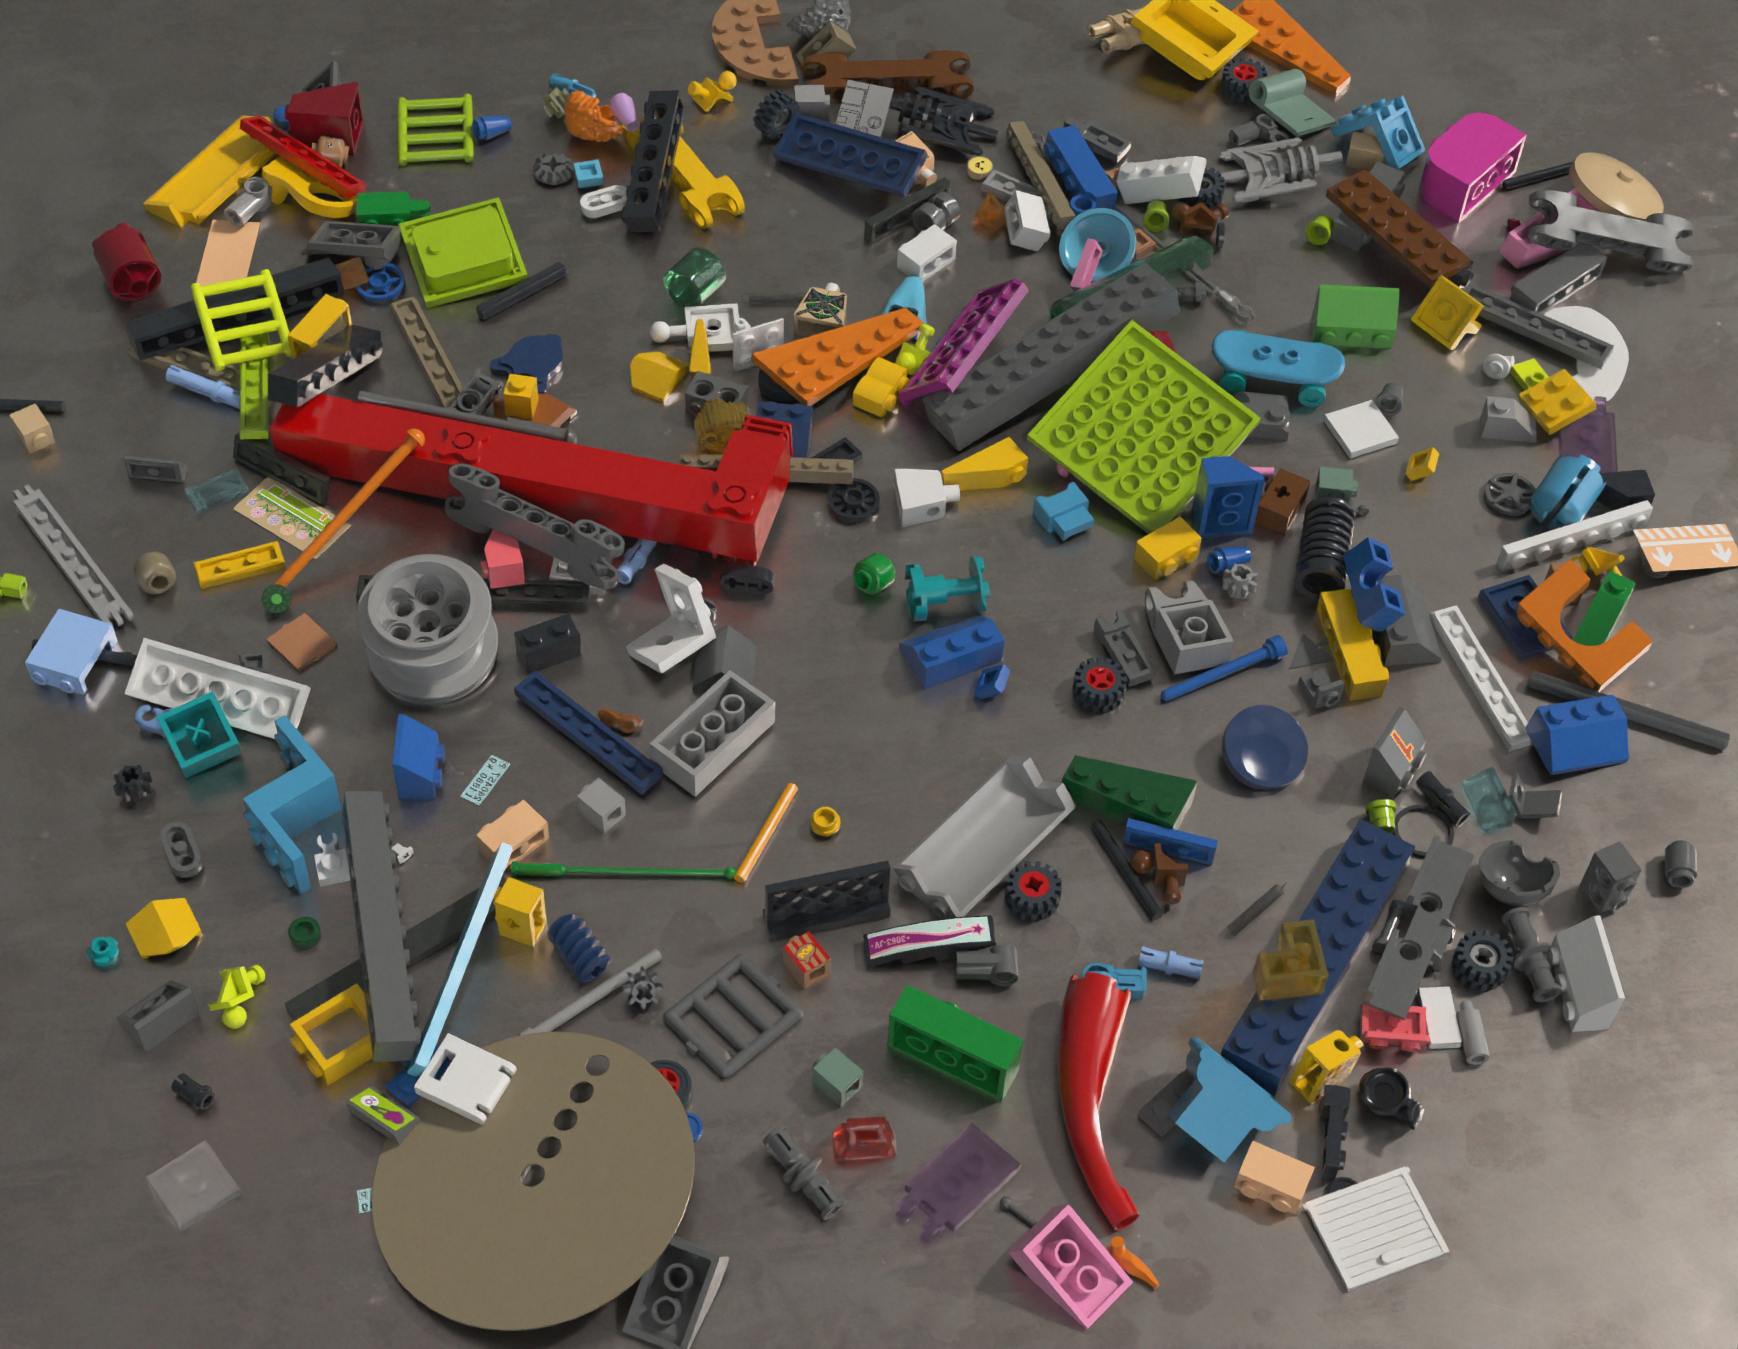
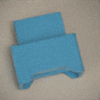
[1033,482,1094,541]

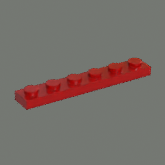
[239,115,366,198]

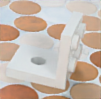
[626,563,716,674]

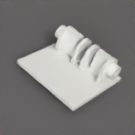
[733,318,784,372]

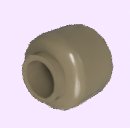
[134,552,176,595]

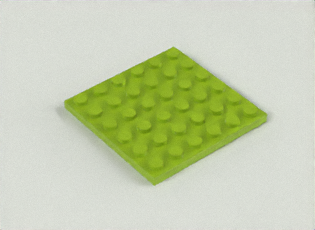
[1027,320,1261,534]

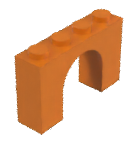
[1516,559,1653,692]

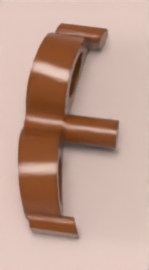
[598,708,643,733]

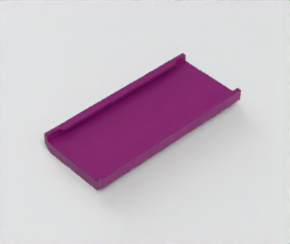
[898,279,1029,408]

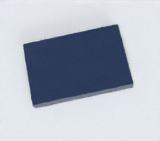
[1478,575,1573,660]

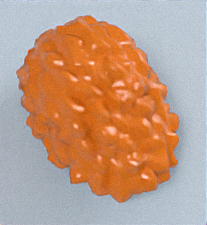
[563,90,628,142]

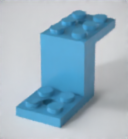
[243,715,342,894]

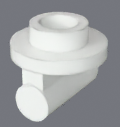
[1483,354,1515,379]

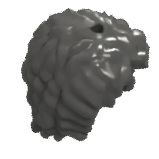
[787,0,851,39]

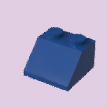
[392,714,445,799]

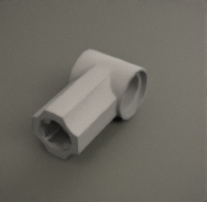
[224,177,271,227]

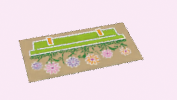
[233,477,352,559]

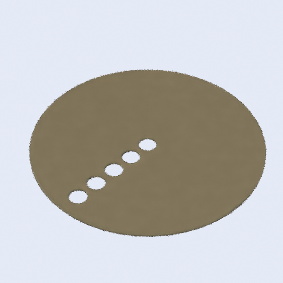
[372,1031,695,1331]

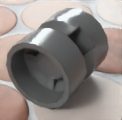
[912,191,961,233]

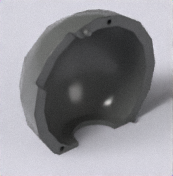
[1479,840,1560,906]

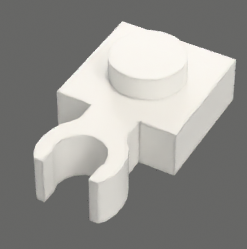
[314,833,350,887]

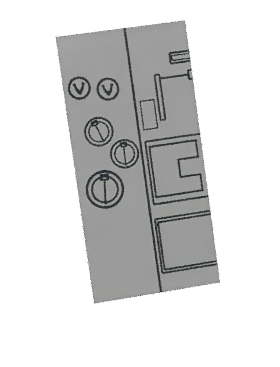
[836,80,894,137]

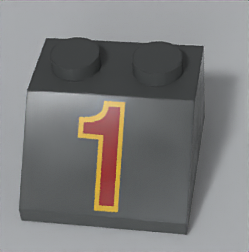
[1363,707,1427,798]

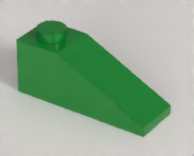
[1573,571,1636,646]

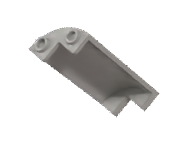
[893,756,1076,919]

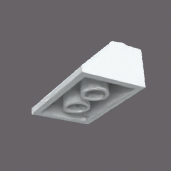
[1116,156,1207,204]
[1547,915,1625,1032]

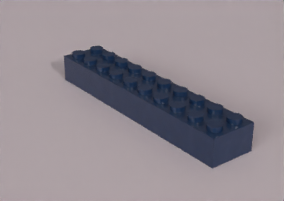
[1221,819,1416,1097]

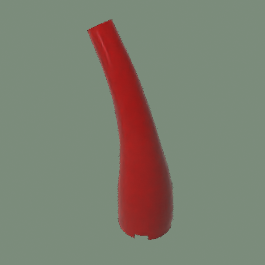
[1058,972,1140,1230]

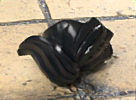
[1359,1067,1425,1130]

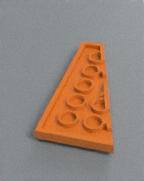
[1231,0,1351,95]
[751,308,924,406]

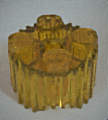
[694,398,749,455]

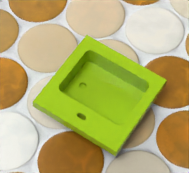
[398,197,528,309]

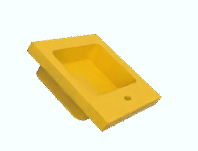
[1131,0,1259,80]

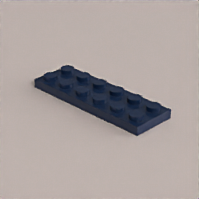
[773,113,928,198]

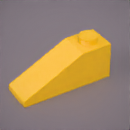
[941,437,1029,491]

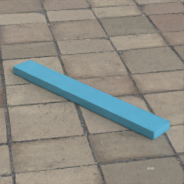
[407,842,513,1077]

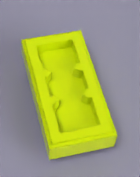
[1510,358,1549,391]

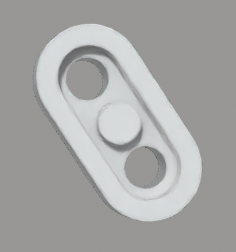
[580,185,627,218]

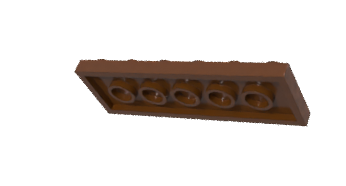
[1325,169,1471,288]

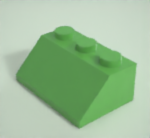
[1311,284,1399,348]

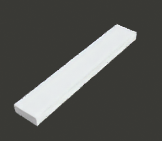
[1430,605,1533,751]

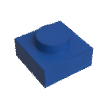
[973,664,1011,699]

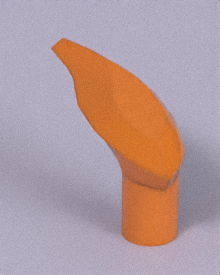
[1106,1236,1159,1289]

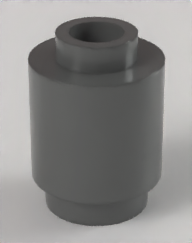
[1665,840,1697,888]

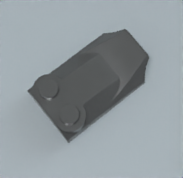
[301,221,401,269]

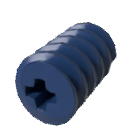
[547,914,612,983]

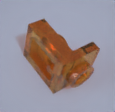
[335,257,369,290]

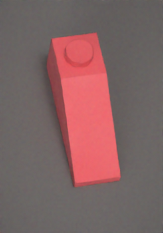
[480,529,525,589]

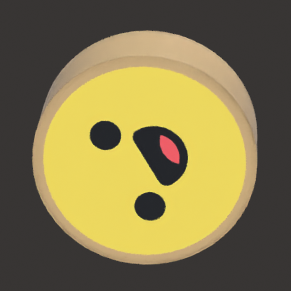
[967,156,993,181]

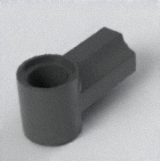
[956,944,1018,986]

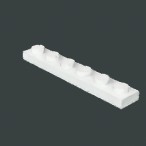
[1496,500,1653,572]

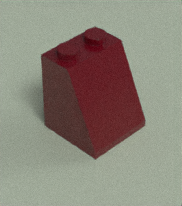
[285,82,364,155]

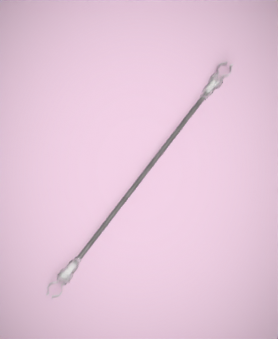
[1032,131,1255,324]

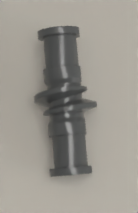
[1502,907,1562,1002]
[763,1124,847,1220]

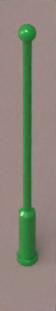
[512,861,736,879]

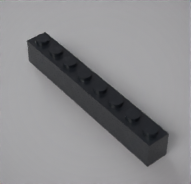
[124,257,344,361]

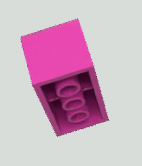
[1419,113,1527,223]

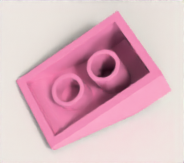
[1008,1204,1133,1329]

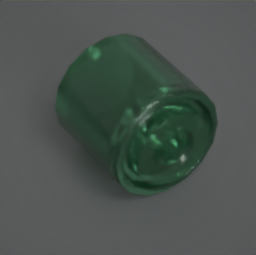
[663,247,726,308]

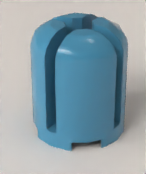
[1530,453,1606,530]

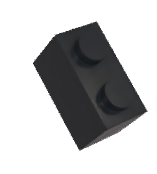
[514,613,582,675]

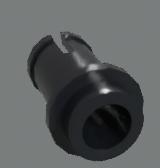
[171,1073,215,1110]

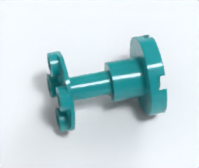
[905,556,990,622]

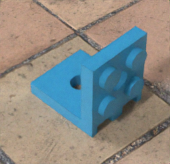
[1330,96,1426,169]

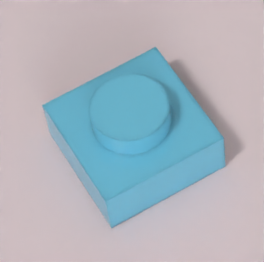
[573,160,604,188]

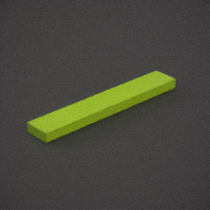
[239,333,269,440]

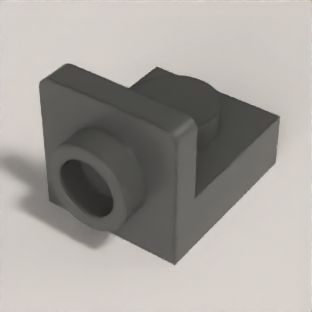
[1298,668,1345,709]

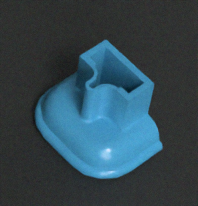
[1167,1037,1291,1163]

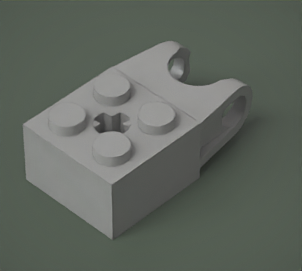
[1145,580,1234,674]

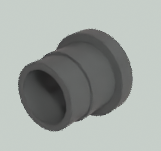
[1375,383,1403,416]

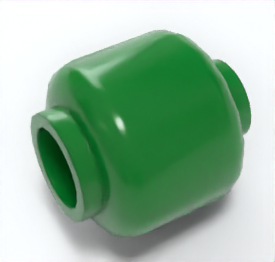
[853,553,896,595]

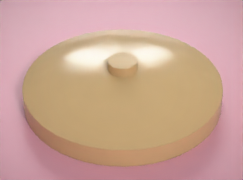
[1569,152,1664,221]

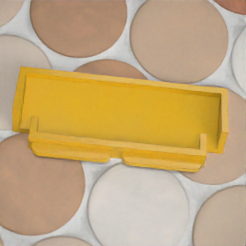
[143,115,277,228]

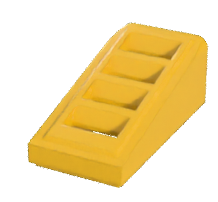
[689,319,712,378]

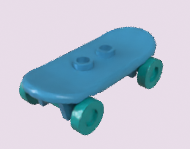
[1212,330,1345,408]

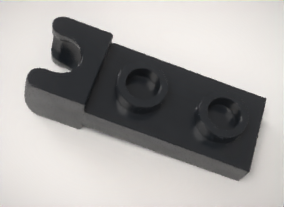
[1319,1085,1350,1181]

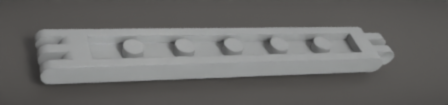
[13,484,134,627]

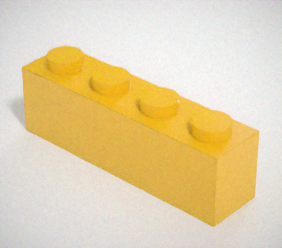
[1316,589,1389,701]

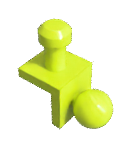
[895,323,935,375]
[209,965,265,1029]

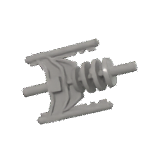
[1218,137,1342,203]

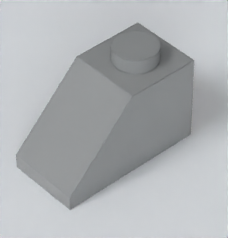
[1480,396,1537,443]

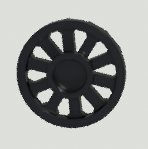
[827,478,880,523]

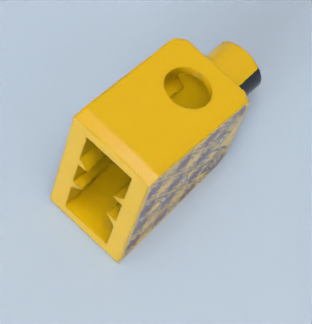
[1289,1030,1364,1105]

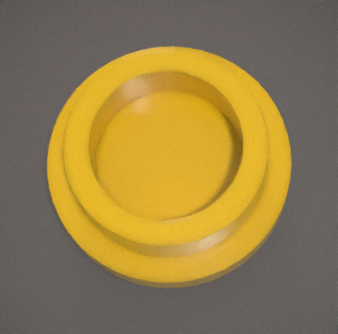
[810,807,840,836]

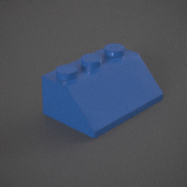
[1191,456,1265,538]
[899,616,1005,689]
[1525,695,1629,775]

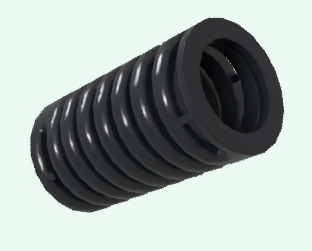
[1294,497,1355,599]

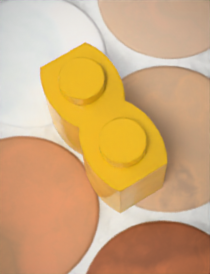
[853,357,909,417]

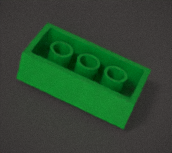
[887,985,1024,1101]

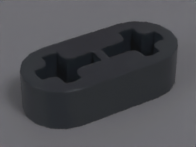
[719,564,775,594]

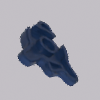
[489,334,563,394]

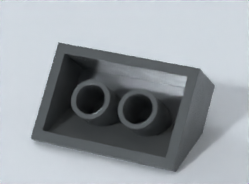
[1375,575,1442,666]

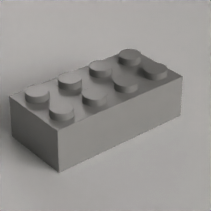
[650,670,775,797]

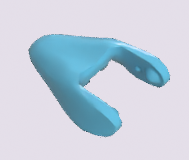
[881,275,927,340]

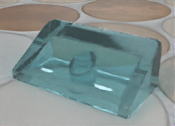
[1461,767,1516,832]

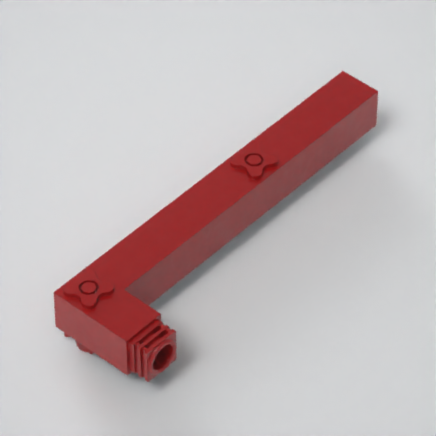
[269,394,793,566]

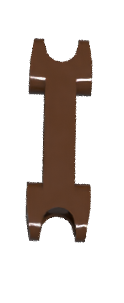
[802,50,974,104]

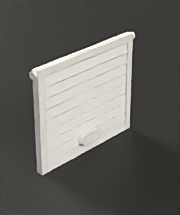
[1301,1166,1450,1291]

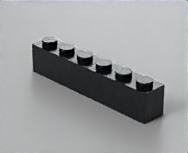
[268,325,383,407]

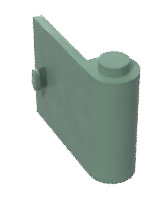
[1248,69,1337,137]

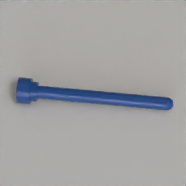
[1161,635,1288,701]

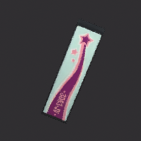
[863,915,997,967]

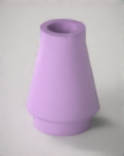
[609,93,640,132]

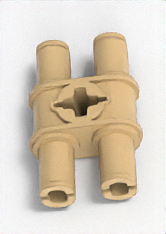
[1086,6,1146,54]

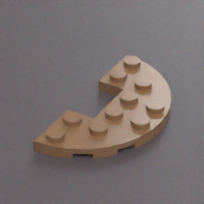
[712,0,798,87]

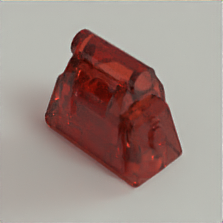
[833,1116,897,1160]

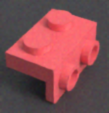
[1360,1003,1429,1051]

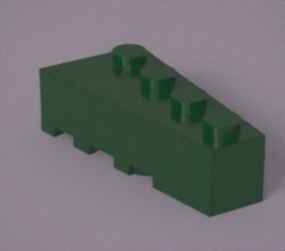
[1062,755,1198,830]

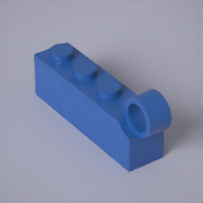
[1043,125,1118,216]

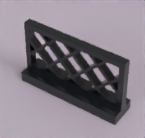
[763,860,891,942]

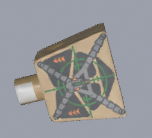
[794,283,847,337]

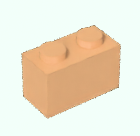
[476,800,549,873]
[1234,1141,1315,1215]

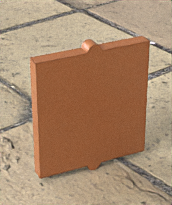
[266,613,337,672]

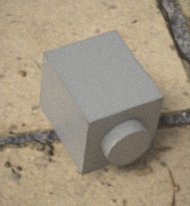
[794,85,830,121]
[577,778,626,833]

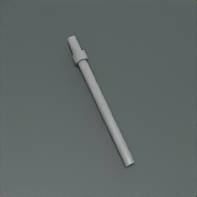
[518,949,662,1036]

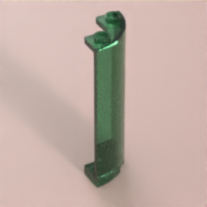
[1049,236,1213,320]

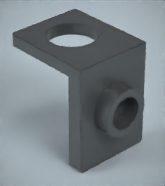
[1509,773,1562,819]

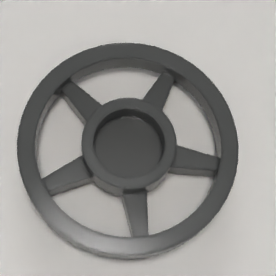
[1484,473,1536,516]

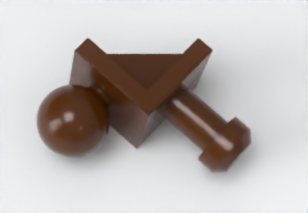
[1172,202,1229,237]
[1130,843,1188,905]

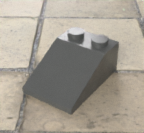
[622,1235,730,1349]

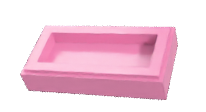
[1070,238,1103,298]

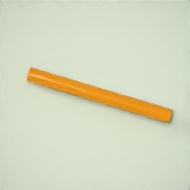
[734,783,798,883]

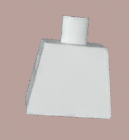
[894,469,960,527]

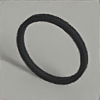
[1393,805,1454,858]

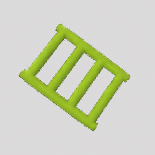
[397,94,474,166]

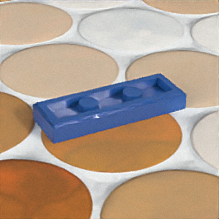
[1123,818,1218,865]

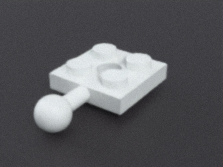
[649,303,739,353]

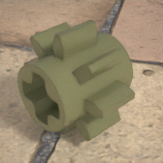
[542,87,570,118]

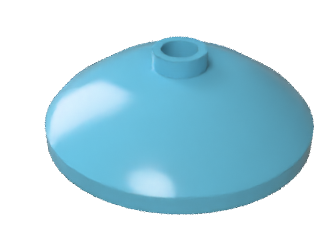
[1059,208,1136,283]

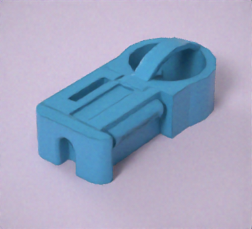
[1082,963,1147,999]

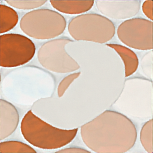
[1544,306,1629,403]

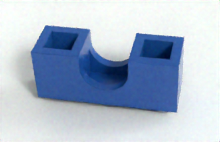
[1343,537,1406,632]

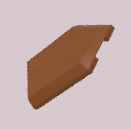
[493,393,577,428]

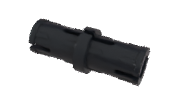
[1416,771,1471,826]

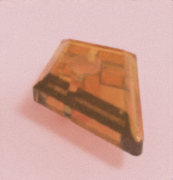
[974,192,1006,233]

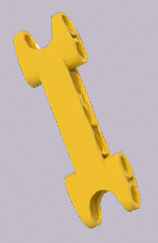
[620,118,745,229]

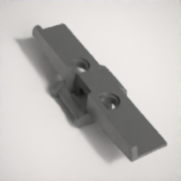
[1363,835,1474,1021]

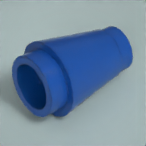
[472,116,512,141]
[1207,547,1251,575]

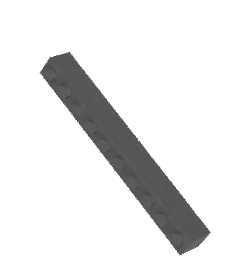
[342,791,421,1062]

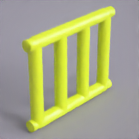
[190,269,292,371]

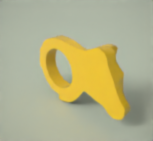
[262,156,357,218]

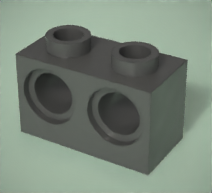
[685,371,748,427]
[1580,842,1641,913]

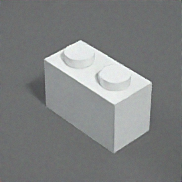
[1004,190,1051,252]
[897,224,957,282]

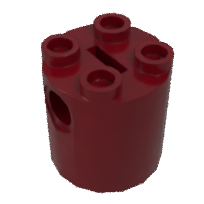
[92,223,162,302]

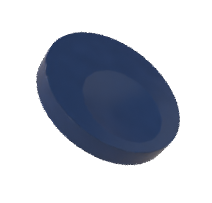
[1222,705,1308,791]

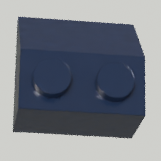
[756,401,813,458]

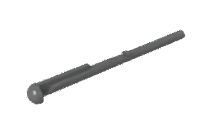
[358,391,577,444]

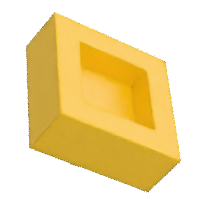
[1405,447,1439,481]

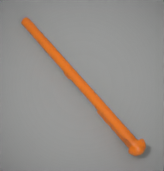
[273,429,425,587]

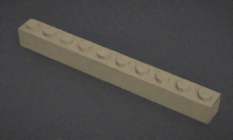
[1006,121,1076,230]
[679,453,854,484]

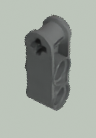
[450,368,503,415]

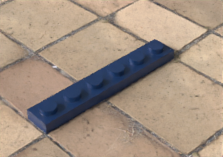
[514,671,663,795]

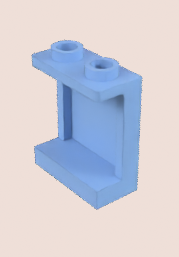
[25,609,118,695]

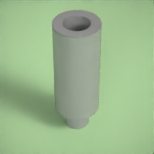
[1457,1001,1490,1065]

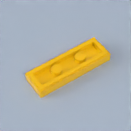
[193,541,286,590]

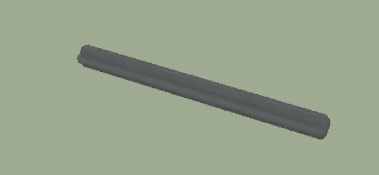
[1527,671,1730,750]

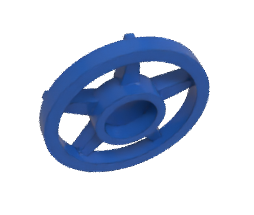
[355,263,405,302]

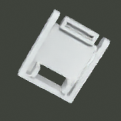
[414,1033,517,1124]

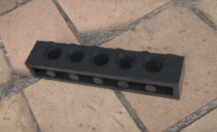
[622,90,686,232]

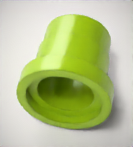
[1143,200,1169,232]
[1305,214,1334,246]
[1365,799,1396,833]

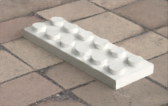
[125,638,311,739]

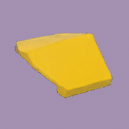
[630,352,689,403]
[125,898,202,959]

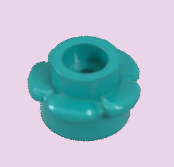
[87,937,119,966]

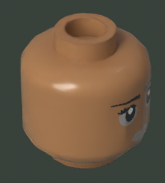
[311,136,349,168]

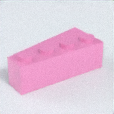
[1499,188,1601,269]

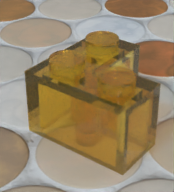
[1253,919,1328,1001]

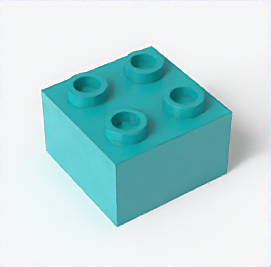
[156,691,242,779]

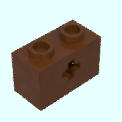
[1255,468,1311,535]

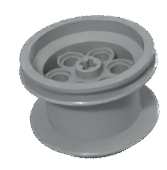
[356,554,498,705]

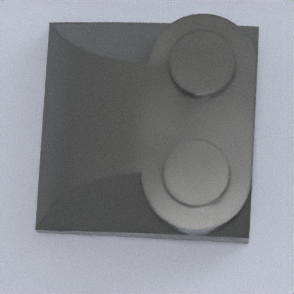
[1233,392,1291,441]

